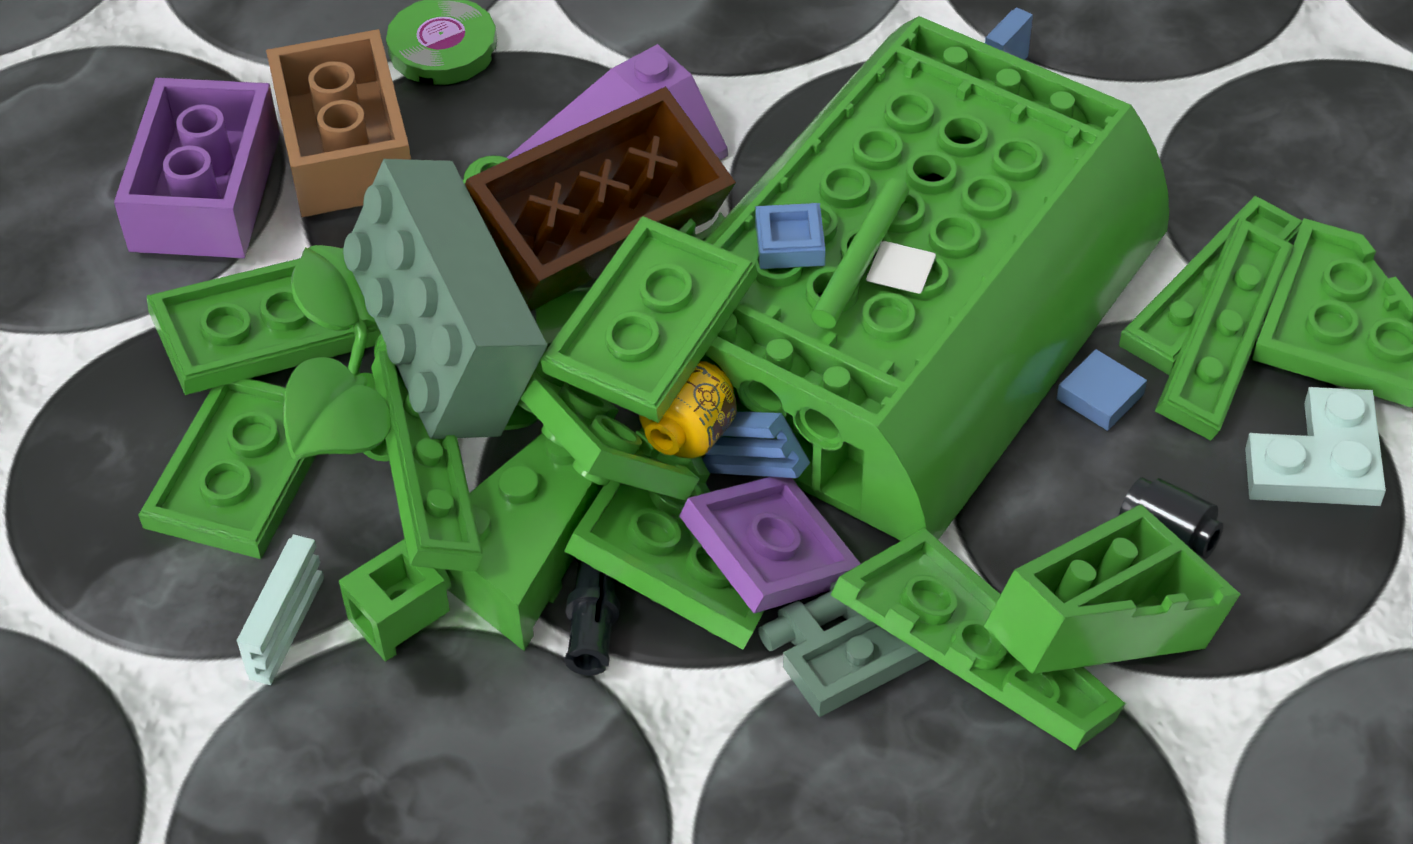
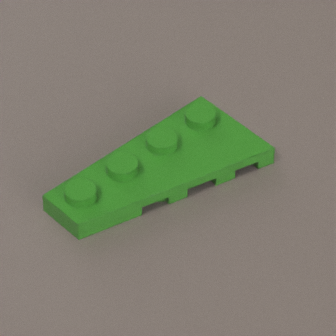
[517,348,700,501]
[831,528,1126,750]

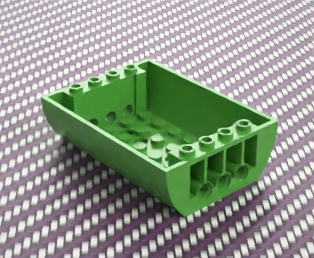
[701,16,1169,541]

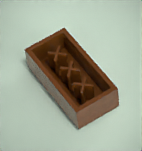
[465,86,736,311]

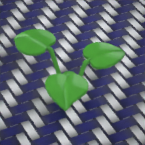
[283,245,539,460]

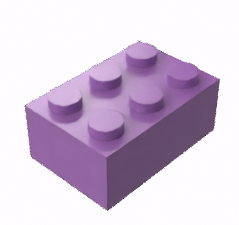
[114,78,280,258]

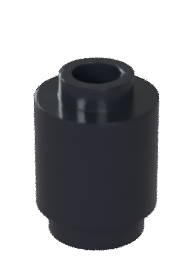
[1119,477,1223,559]

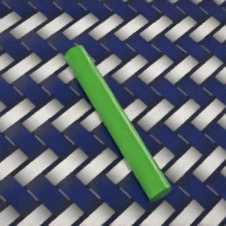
[811,178,909,329]

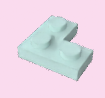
[1245,387,1386,506]

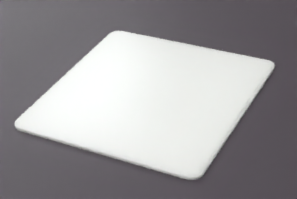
[866,241,936,294]

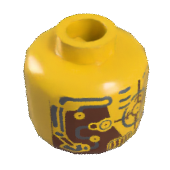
[639,361,737,459]

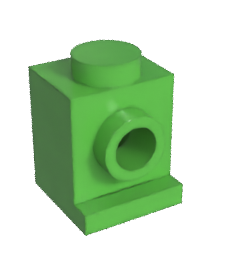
[339,539,451,662]

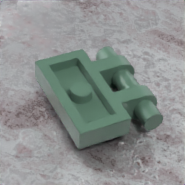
[758,581,931,717]

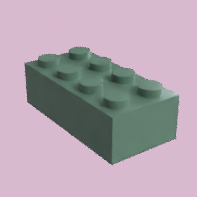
[343,159,547,439]

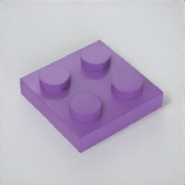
[679,477,861,613]

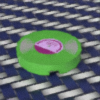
[386,0,497,85]

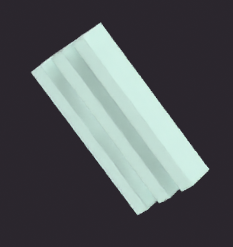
[237,534,324,685]

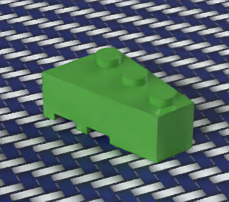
[445,433,604,651]
[983,504,1241,674]

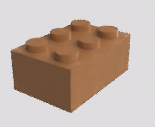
[266,29,411,217]

